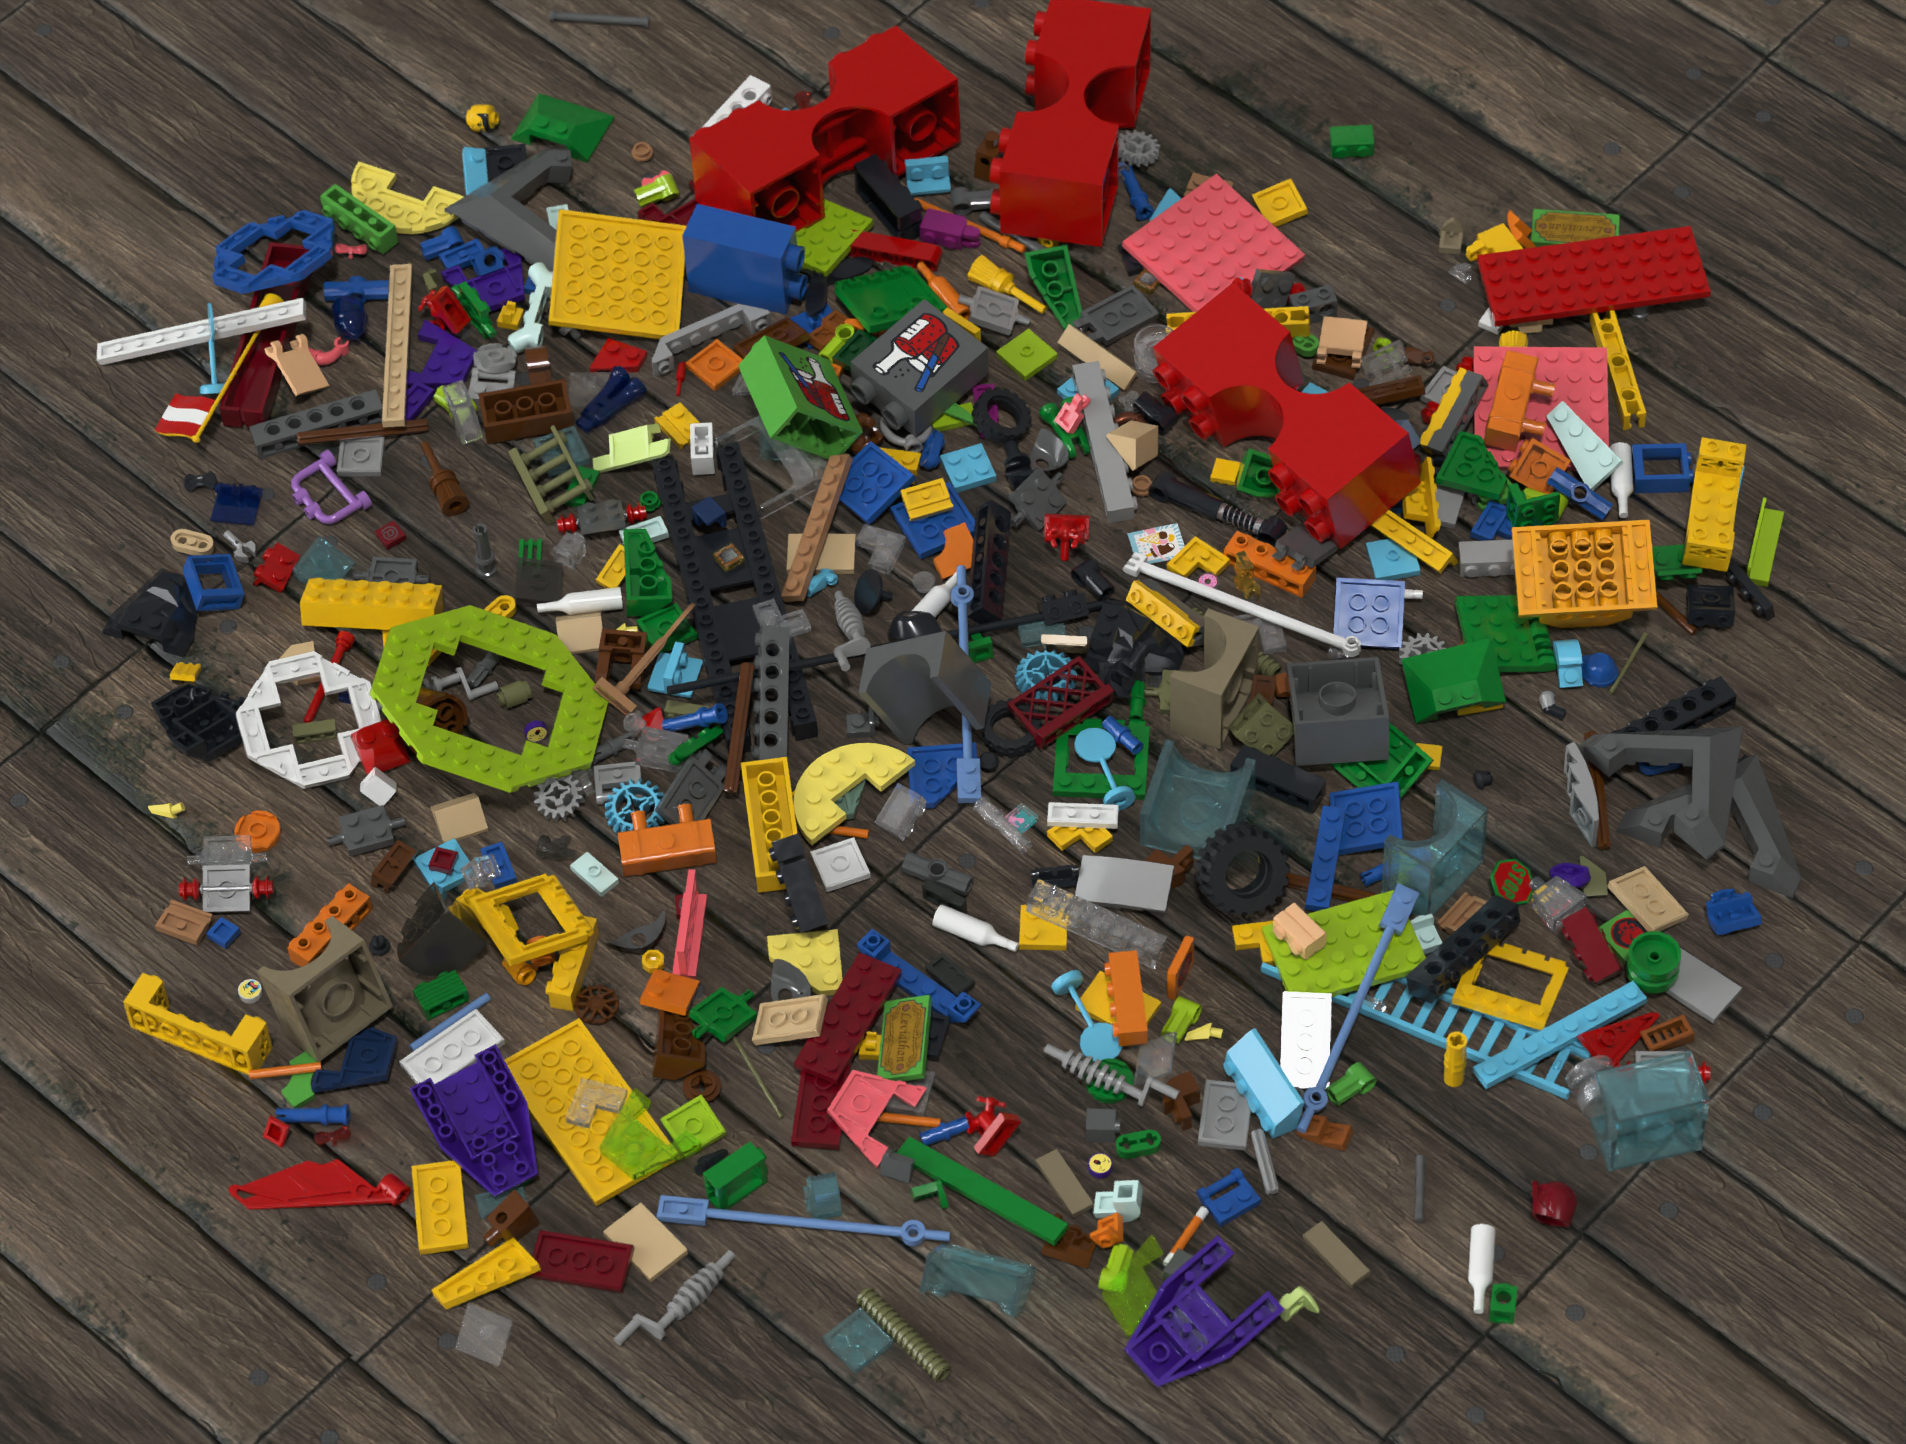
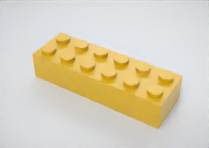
[300,578,444,630]
[741,757,797,893]

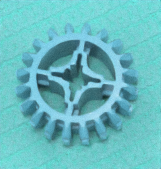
[1015,648,1077,707]
[605,778,665,833]

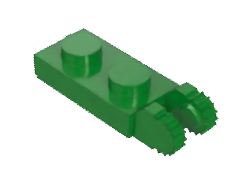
[667,725,723,766]

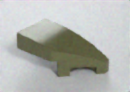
[423,268,438,295]
[1579,856,1608,898]

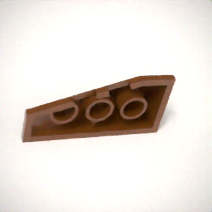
[652,1009,706,1080]

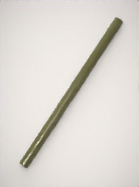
[1609,632,1648,695]

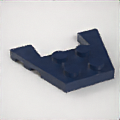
[311,1027,398,1092]

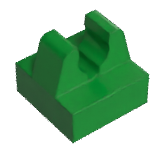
[968,633,994,663]

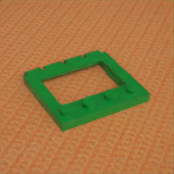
[1053,718,1150,800]

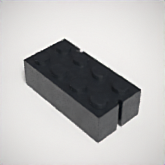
[854,153,923,240]
[768,833,828,932]

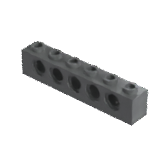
[249,389,383,460]
[752,626,790,761]

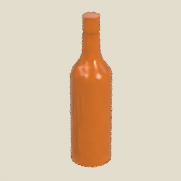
[917,262,971,321]

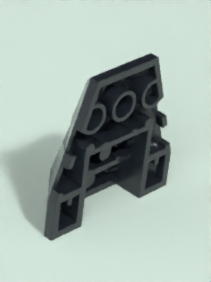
[102,569,203,658]
[1085,598,1188,676]
[151,681,261,762]

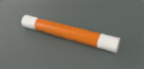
[1163,1206,1209,1267]

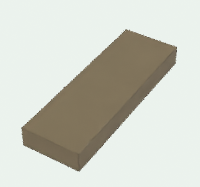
[1036,1149,1094,1219]
[1303,1221,1370,1289]

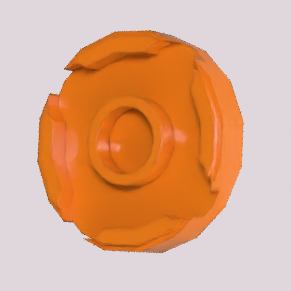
[234,810,282,853]

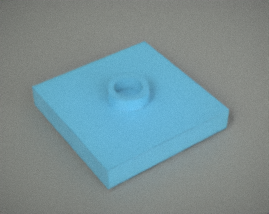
[1365,539,1420,580]

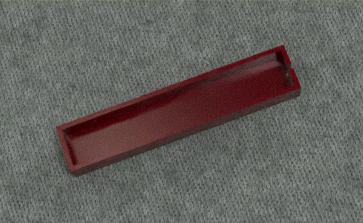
[219,242,312,428]

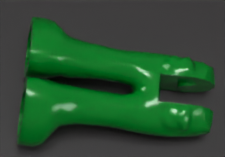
[1039,396,1090,459]

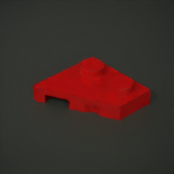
[589,338,648,374]

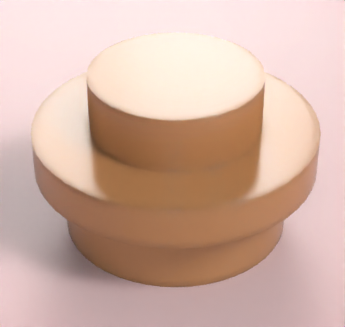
[632,142,653,162]
[1132,475,1152,496]

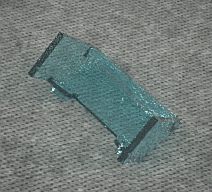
[919,1244,1036,1317]

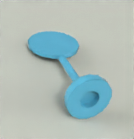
[200,303,225,394]
[1074,728,1136,811]
[1051,970,1122,1062]

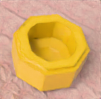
[642,950,665,974]

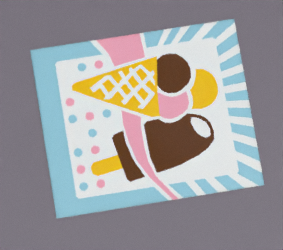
[1127,523,1185,564]

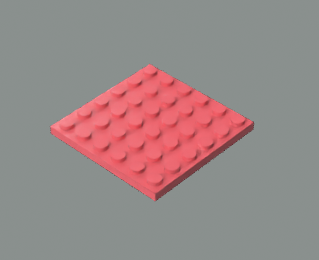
[1122,174,1305,312]
[1473,346,1609,471]

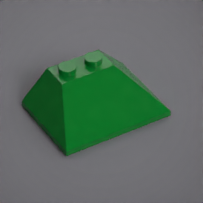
[511,93,615,163]
[1401,638,1506,725]
[1331,722,1434,799]

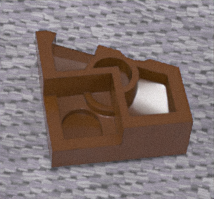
[1041,1212,1096,1269]

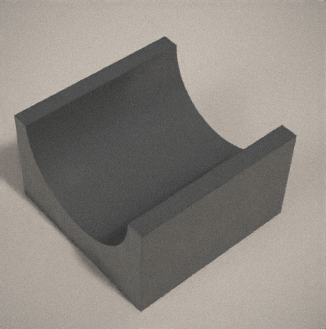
[858,631,992,745]
[1286,657,1389,766]

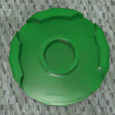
[1086,1058,1134,1104]

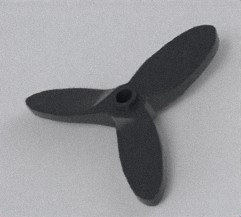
[800,257,874,317]

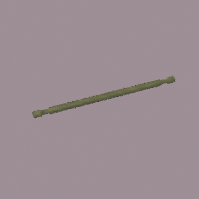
[732,1036,784,1119]

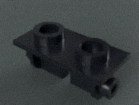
[1030,863,1079,891]

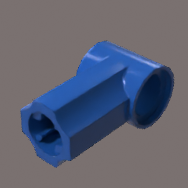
[419,227,465,260]

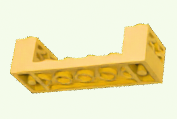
[1682,437,1746,572]
[123,973,273,1075]

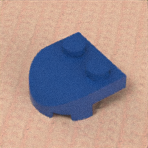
[1706,889,1762,935]

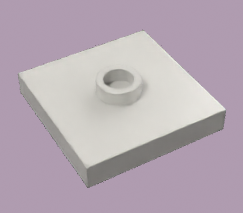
[810,837,871,892]

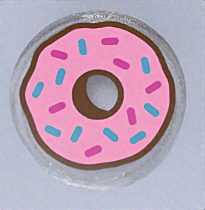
[1197,572,1219,590]

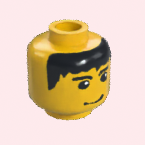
[466,104,499,132]

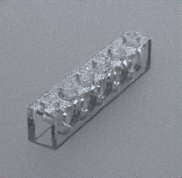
[1026,879,1167,969]

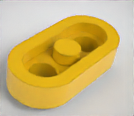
[484,595,517,619]

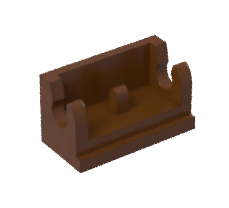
[370,840,417,893]

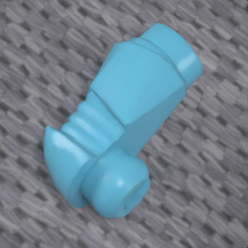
[806,568,838,597]

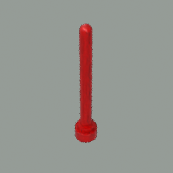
[303,631,356,723]

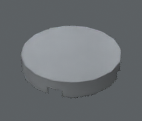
[473,343,517,373]

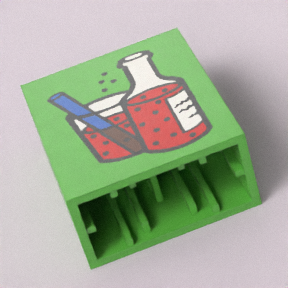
[738,335,863,459]

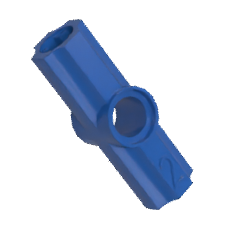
[324,276,389,305]
[1546,467,1613,521]

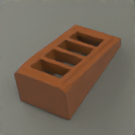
[1640,1014,1694,1051]

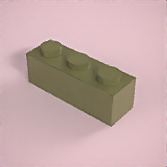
[664,700,709,719]
[292,719,338,745]

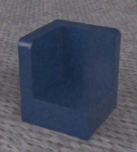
[692,496,727,527]

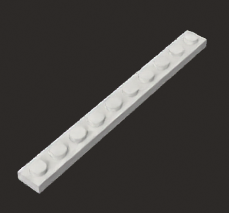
[97,298,306,365]

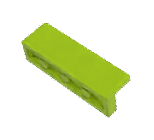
[1747,497,1784,587]

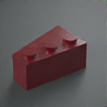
[1561,907,1624,985]

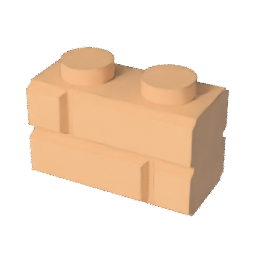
[1273,903,1327,959]

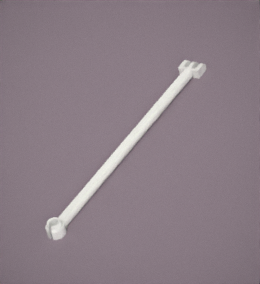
[1123,552,1361,657]

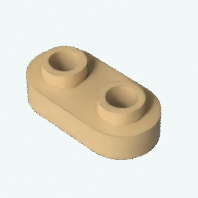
[170,529,215,556]

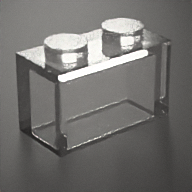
[874,783,927,841]

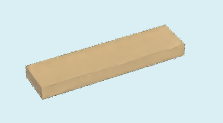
[1057,324,1138,391]

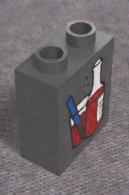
[849,299,989,437]

